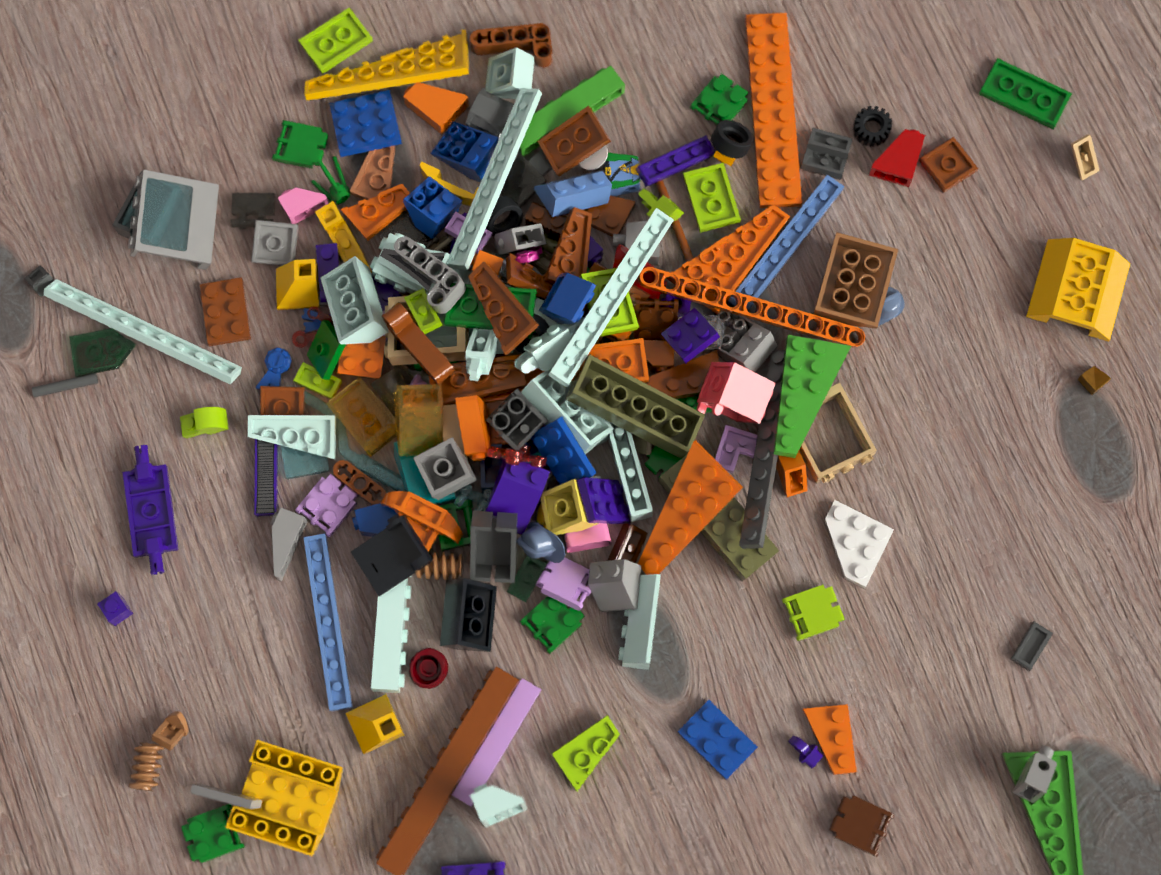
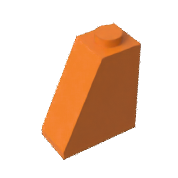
[403,82,469,134]
[455,395,492,461]
[776,451,807,497]

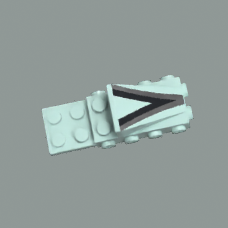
[370,233,472,295]

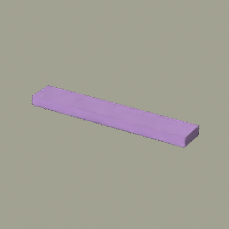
[452,678,541,807]

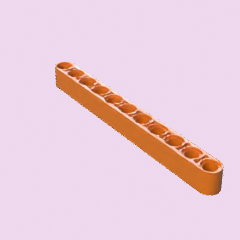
[638,267,865,348]

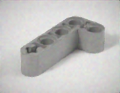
[394,236,466,314]

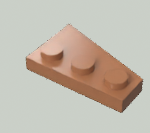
[350,146,395,200]

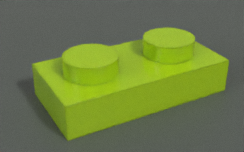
[404,288,443,334]
[293,362,342,400]

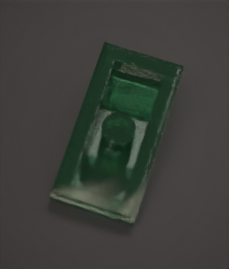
[507,556,548,603]

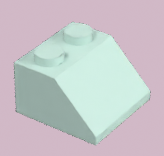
[485,47,534,100]

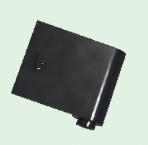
[351,514,433,597]

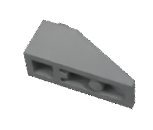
[271,508,308,582]

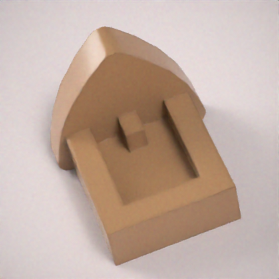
[152,711,188,751]

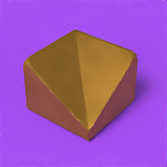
[1077,366,1111,395]

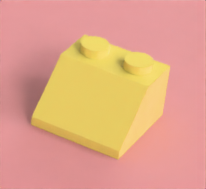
[540,479,599,535]

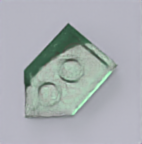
[69,328,136,377]

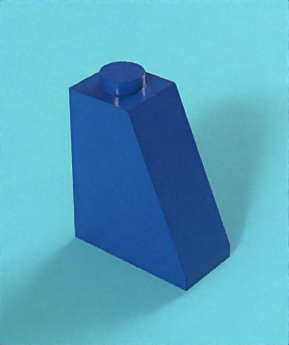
[352,503,398,537]

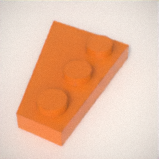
[341,184,410,241]
[802,704,857,775]

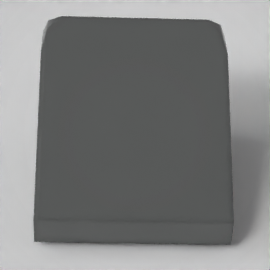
[24,265,54,297]

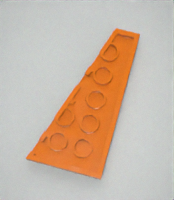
[666,205,790,314]
[638,440,743,575]

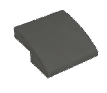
[801,128,853,180]

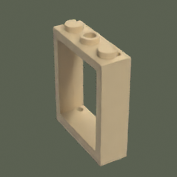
[384,296,469,366]
[799,383,877,483]

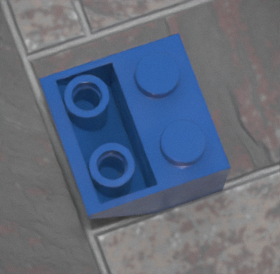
[403,176,462,239]
[539,273,596,324]

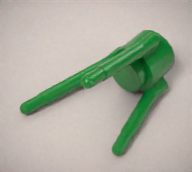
[311,156,350,205]

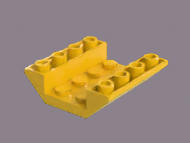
[1026,238,1130,342]
[225,740,343,856]

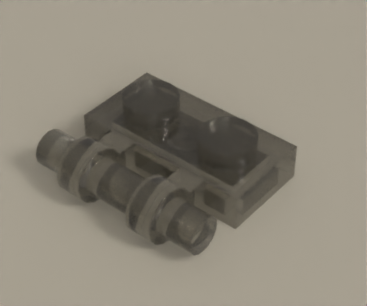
[230,193,276,229]

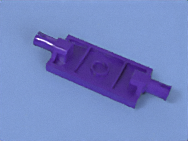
[123,445,179,575]

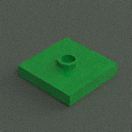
[307,320,346,380]

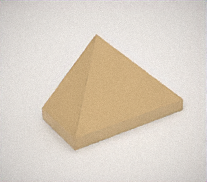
[1071,134,1100,180]

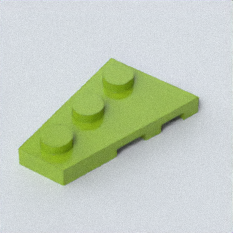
[551,715,620,792]

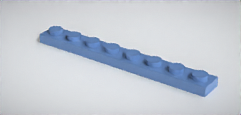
[727,175,844,311]
[303,533,353,712]

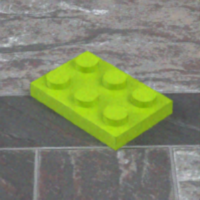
[298,7,373,74]
[683,163,741,233]
[579,268,639,337]

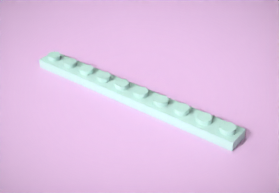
[446,88,542,270]
[548,208,674,387]
[44,279,242,384]

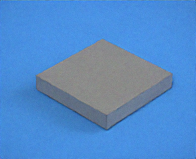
[251,220,299,266]

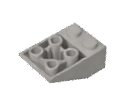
[708,310,778,372]

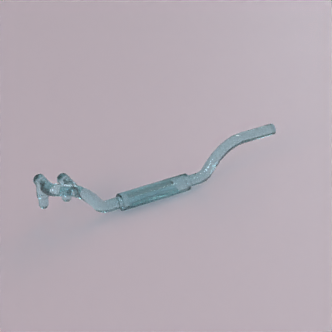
[296,386,492,511]

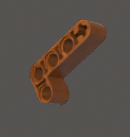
[470,23,553,68]
[381,302,455,385]

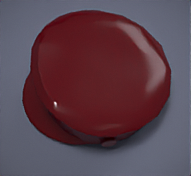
[409,648,448,689]

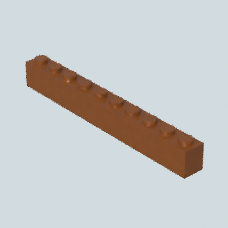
[376,666,520,875]

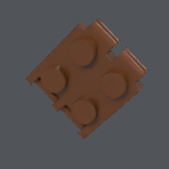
[634,298,679,341]
[829,795,894,857]

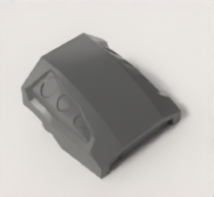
[466,88,514,139]
[486,388,548,452]

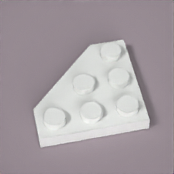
[824,500,894,589]

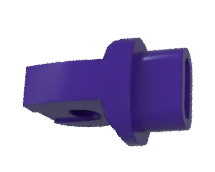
[788,735,823,769]

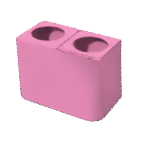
[565,523,611,553]

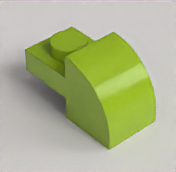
[638,188,684,222]
[180,407,229,439]

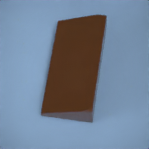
[607,523,648,563]

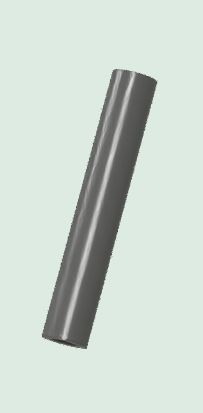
[32,373,99,397]

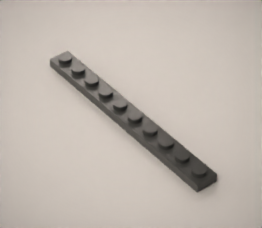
[739,350,785,549]

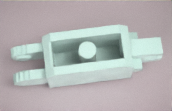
[514,321,581,374]
[465,328,498,381]

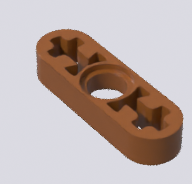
[333,460,386,505]

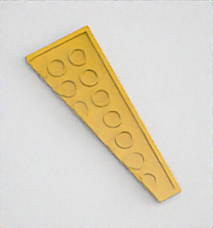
[305,29,469,101]

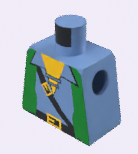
[605,153,642,196]

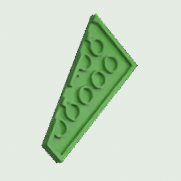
[773,335,851,458]
[1002,751,1083,875]

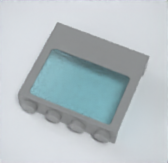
[128,169,219,270]

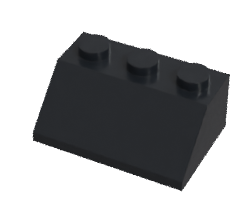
[440,578,497,652]

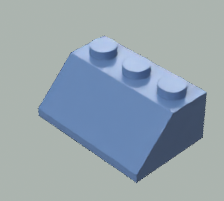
[534,171,612,217]

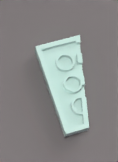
[248,415,336,459]

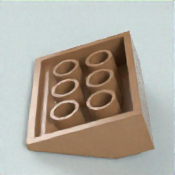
[813,232,898,328]

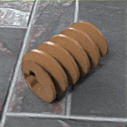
[416,552,463,581]
[128,743,164,791]

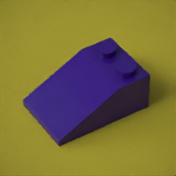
[485,456,550,535]

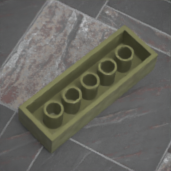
[565,354,705,458]
[658,455,779,582]

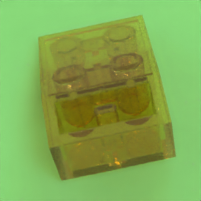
[393,384,443,456]

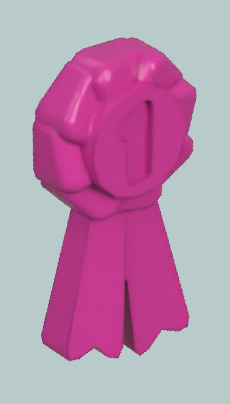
[515,247,543,264]

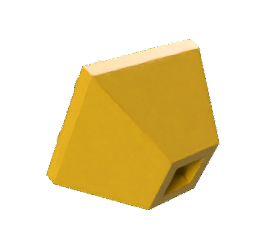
[276,259,320,310]
[345,694,405,754]

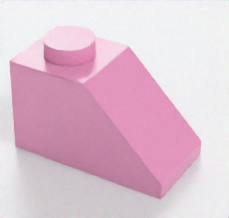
[278,188,328,224]

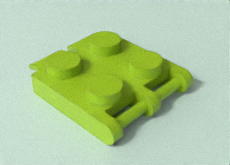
[782,585,845,641]

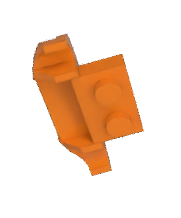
[381,491,463,552]

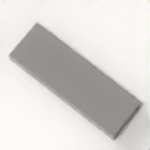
[190,784,262,809]

